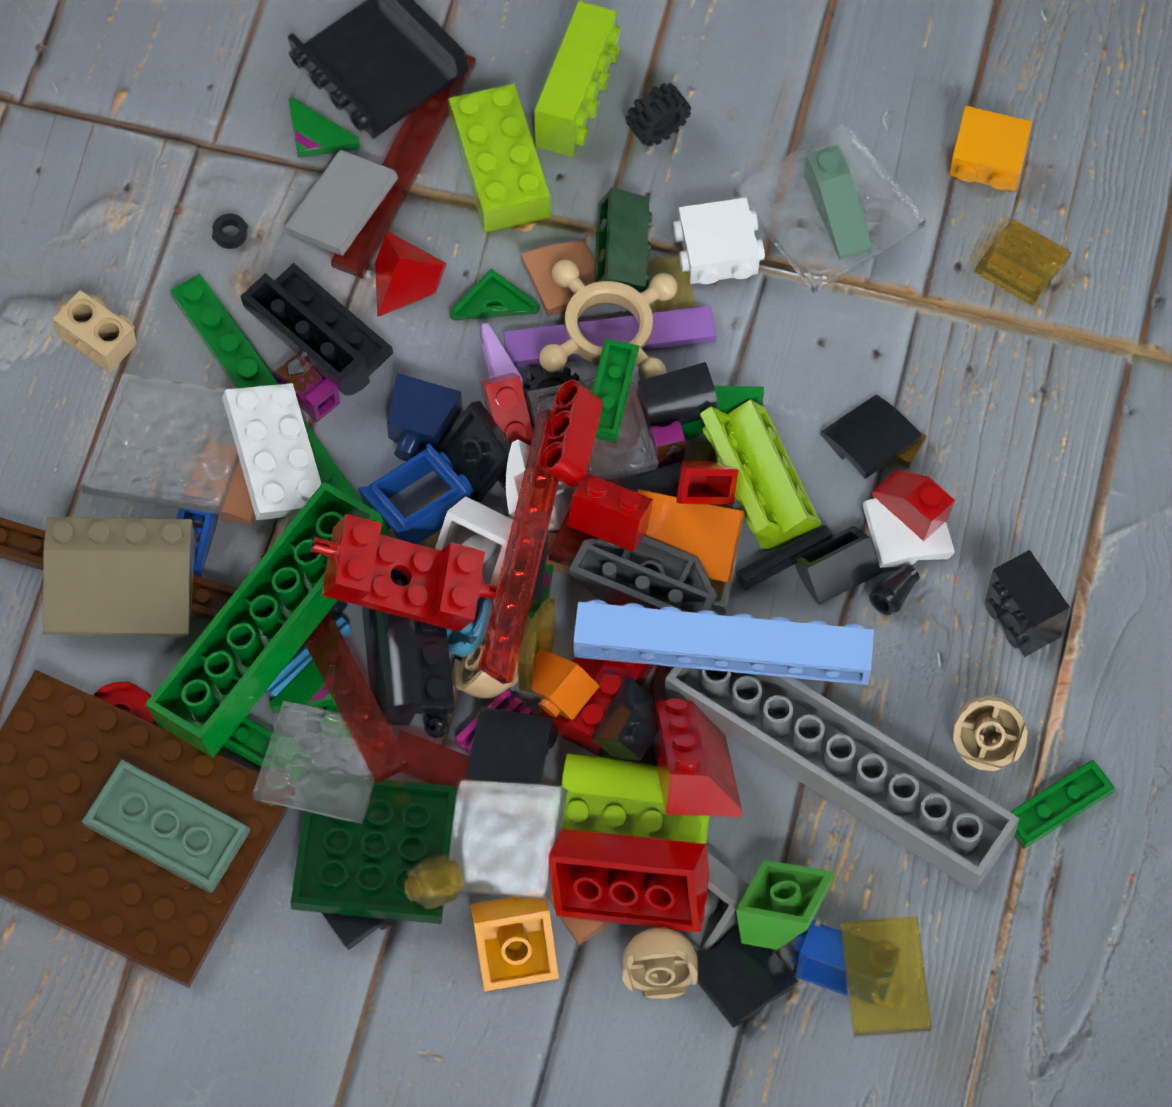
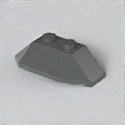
[569,536,717,613]

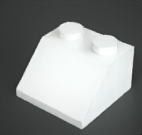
[435,496,528,587]

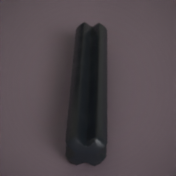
[736,525,833,590]

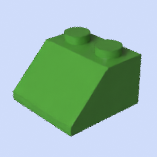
[736,859,835,950]

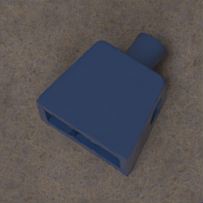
[387,373,462,461]

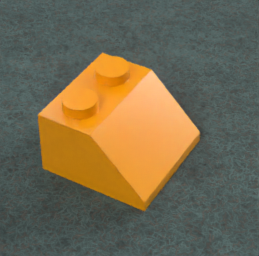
[949,105,1033,192]
[470,892,559,991]

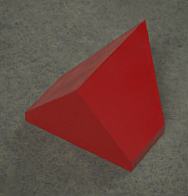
[375,232,447,317]

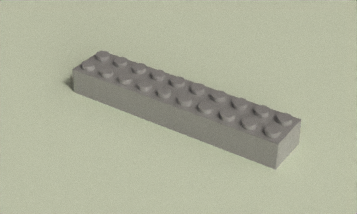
[664,667,1020,892]

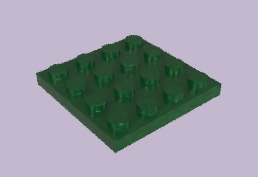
[291,772,457,924]

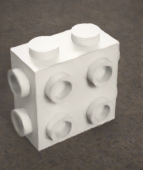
[673,197,765,284]

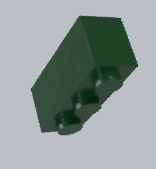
[594,187,652,293]

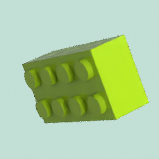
[534,1,622,158]
[449,83,551,233]

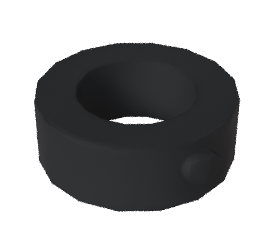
[212,213,248,249]

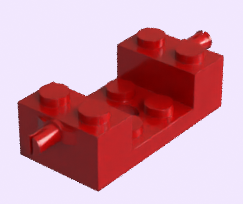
[311,514,504,632]

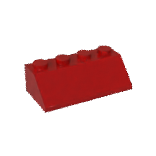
[539,604,655,757]
[652,698,742,817]
[548,829,710,932]

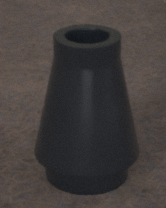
[869,564,920,615]

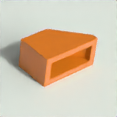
[532,648,599,720]

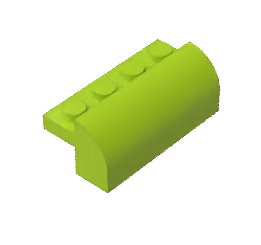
[700,399,822,549]
[557,753,710,844]

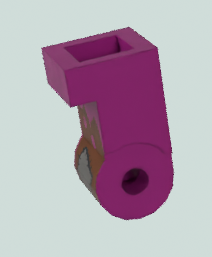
[273,354,340,423]
[647,421,686,470]

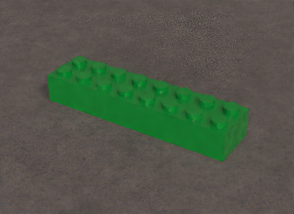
[145,482,390,758]

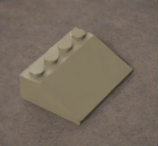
[43,517,196,637]

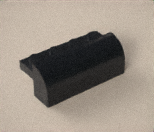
[241,263,393,396]
[362,569,455,726]

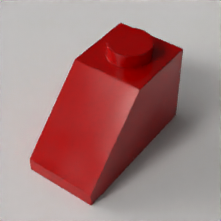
[676,460,739,505]
[871,470,955,542]

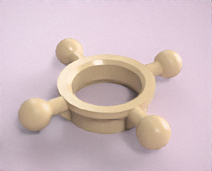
[539,260,677,380]

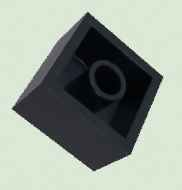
[985,550,1070,657]

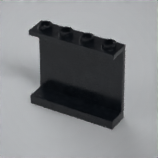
[288,0,469,139]

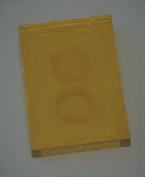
[840,916,932,1037]

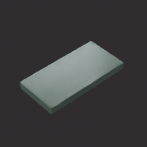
[82,759,250,894]

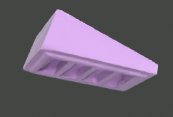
[480,323,523,388]

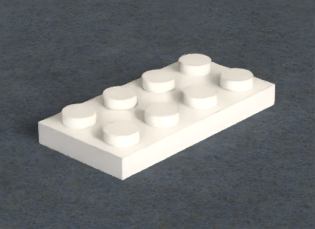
[222,383,322,520]

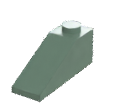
[804,145,873,261]

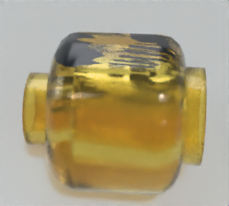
[404,855,464,910]

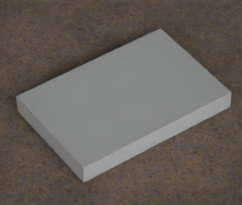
[285,149,398,256]

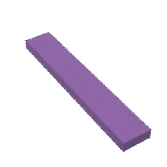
[504,305,716,367]

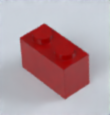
[479,372,536,447]
[567,473,653,552]

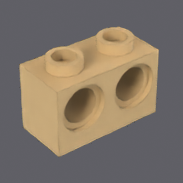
[52,290,137,373]

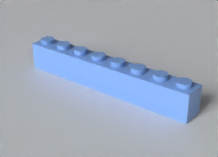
[574,600,874,685]

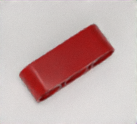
[539,380,603,487]

